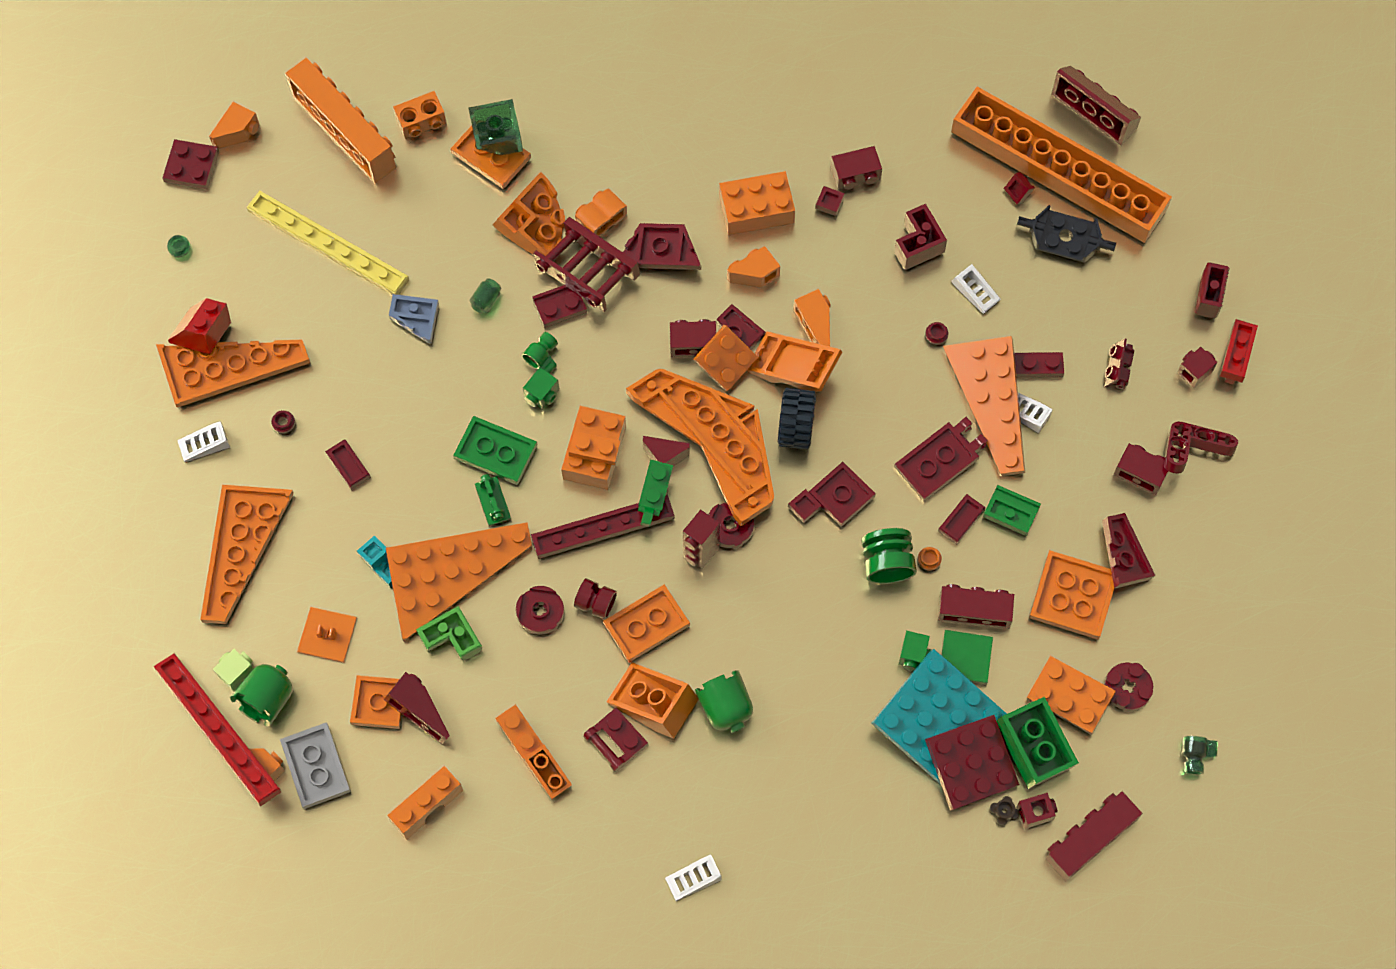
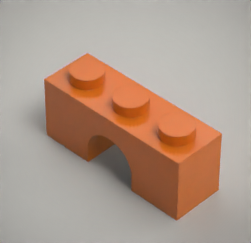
[387,766,463,840]

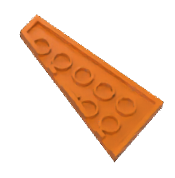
[943,336,1025,476]
[156,339,310,408]
[200,485,294,624]

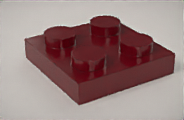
[162,139,219,190]
[809,461,876,527]

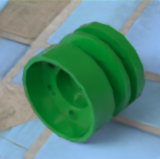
[861,528,917,584]

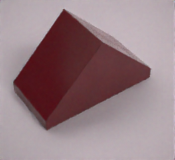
[642,436,690,466]

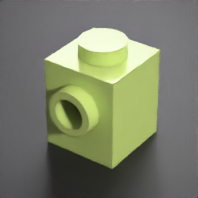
[213,649,253,691]

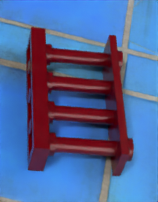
[533,217,640,312]

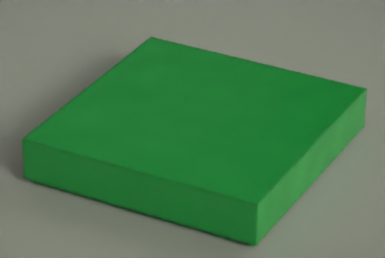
[941,630,993,685]

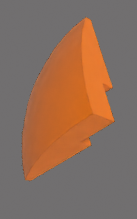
[492,172,565,256]

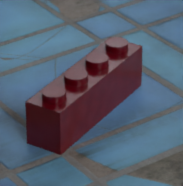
[1046,791,1143,882]

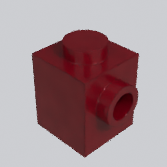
[1177,346,1217,388]

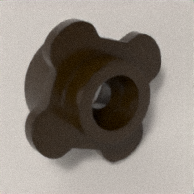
[990,796,1020,825]

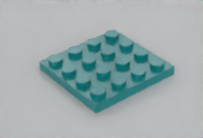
[871,649,1007,785]

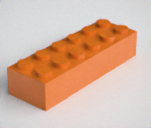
[285,58,396,184]

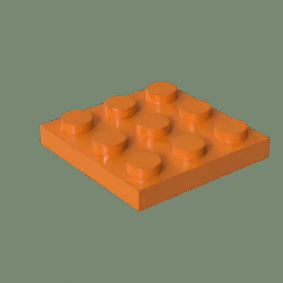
[1029,550,1114,640]

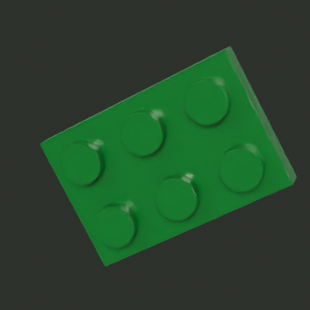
[453,416,538,485]

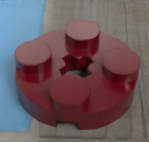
[708,502,754,549]
[516,586,564,635]
[1104,662,1154,712]

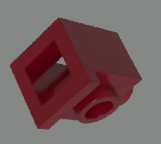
[1016,792,1058,830]

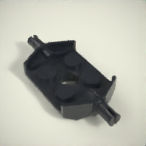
[1017,205,1117,263]

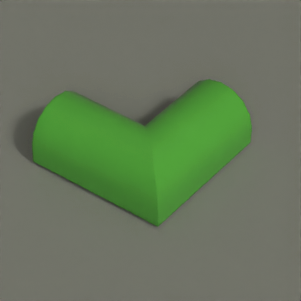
[416,606,482,660]

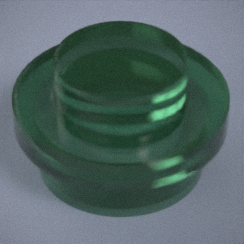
[167,235,190,257]

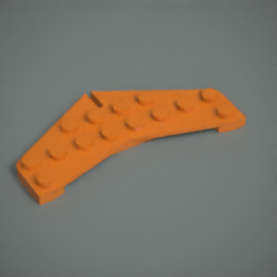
[626,369,774,526]

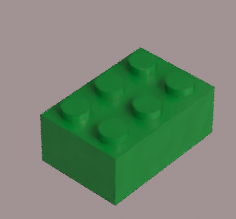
[997,696,1079,789]

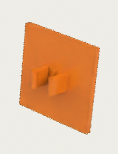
[297,607,357,663]

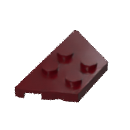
[623,223,702,270]

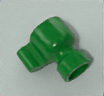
[522,332,558,374]

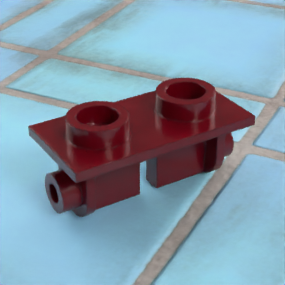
[1105,338,1135,389]

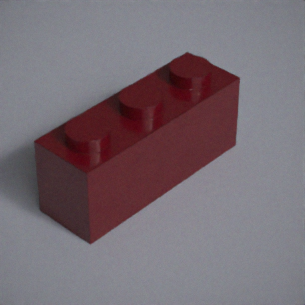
[683,509,720,569]
[938,584,1015,629]

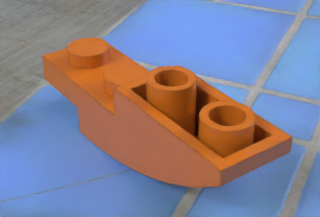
[495,704,572,800]

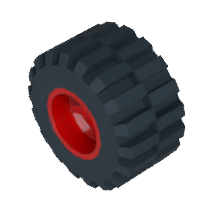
[778,388,816,450]

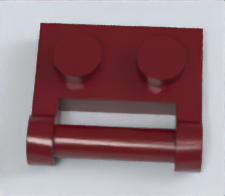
[583,708,648,772]

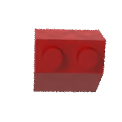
[168,298,231,354]

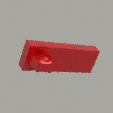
[1220,319,1258,385]

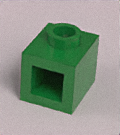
[523,367,560,410]
[898,630,932,671]

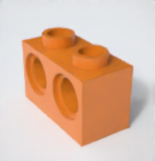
[393,91,446,139]

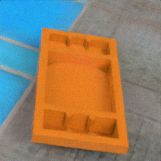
[746,331,843,392]

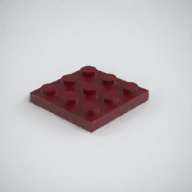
[925,715,1020,810]

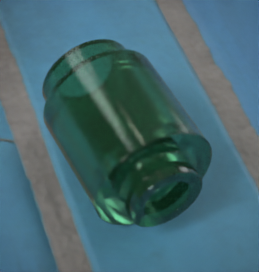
[469,278,501,313]

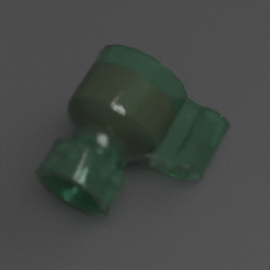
[1182,736,1218,775]

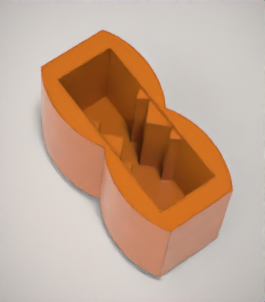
[575,188,627,237]

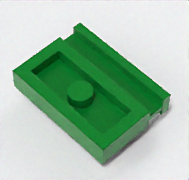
[983,485,1041,536]

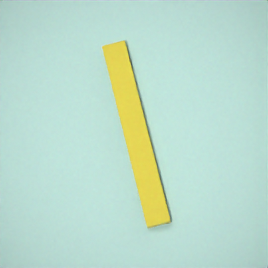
[247,190,409,295]

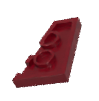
[1102,513,1156,588]

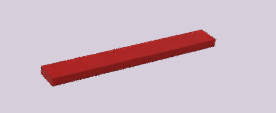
[154,653,281,807]

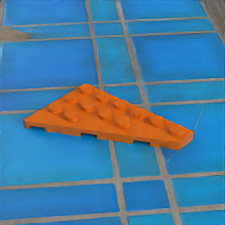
[386,522,532,640]

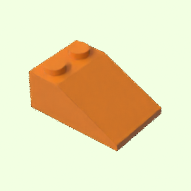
[607,662,699,739]

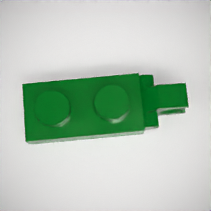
[638,459,673,527]

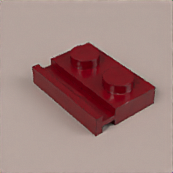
[532,285,587,328]

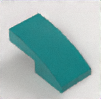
[357,536,393,588]

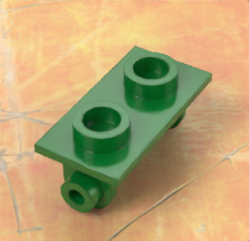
[475,474,511,526]

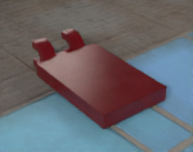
[894,416,988,501]

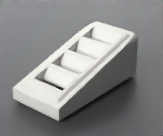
[951,264,1001,314]
[1018,393,1053,433]
[178,421,230,462]
[665,855,721,901]

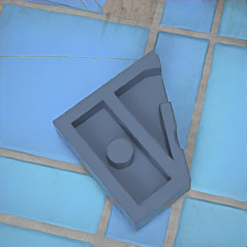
[389,294,439,343]

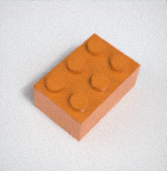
[719,171,795,235]
[561,406,626,490]

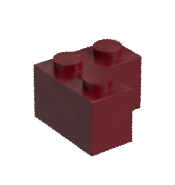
[894,203,947,270]

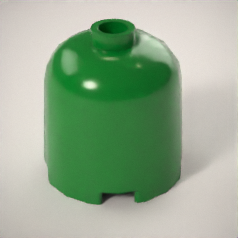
[230,664,292,727]
[695,670,753,733]

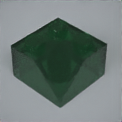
[468,99,523,155]

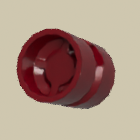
[574,578,617,620]

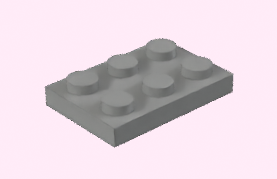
[280,722,351,809]

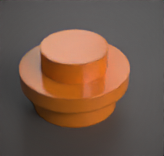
[918,547,942,571]

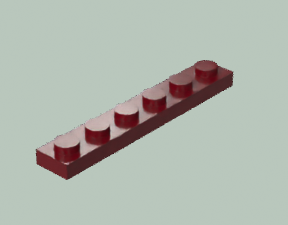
[531,494,675,559]

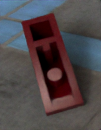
[384,672,450,744]

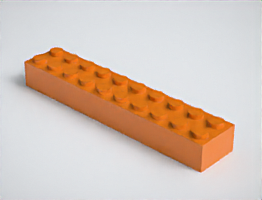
[951,86,1172,243]

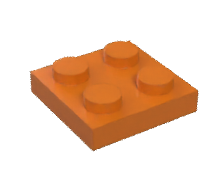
[693,325,758,391]
[350,675,402,729]

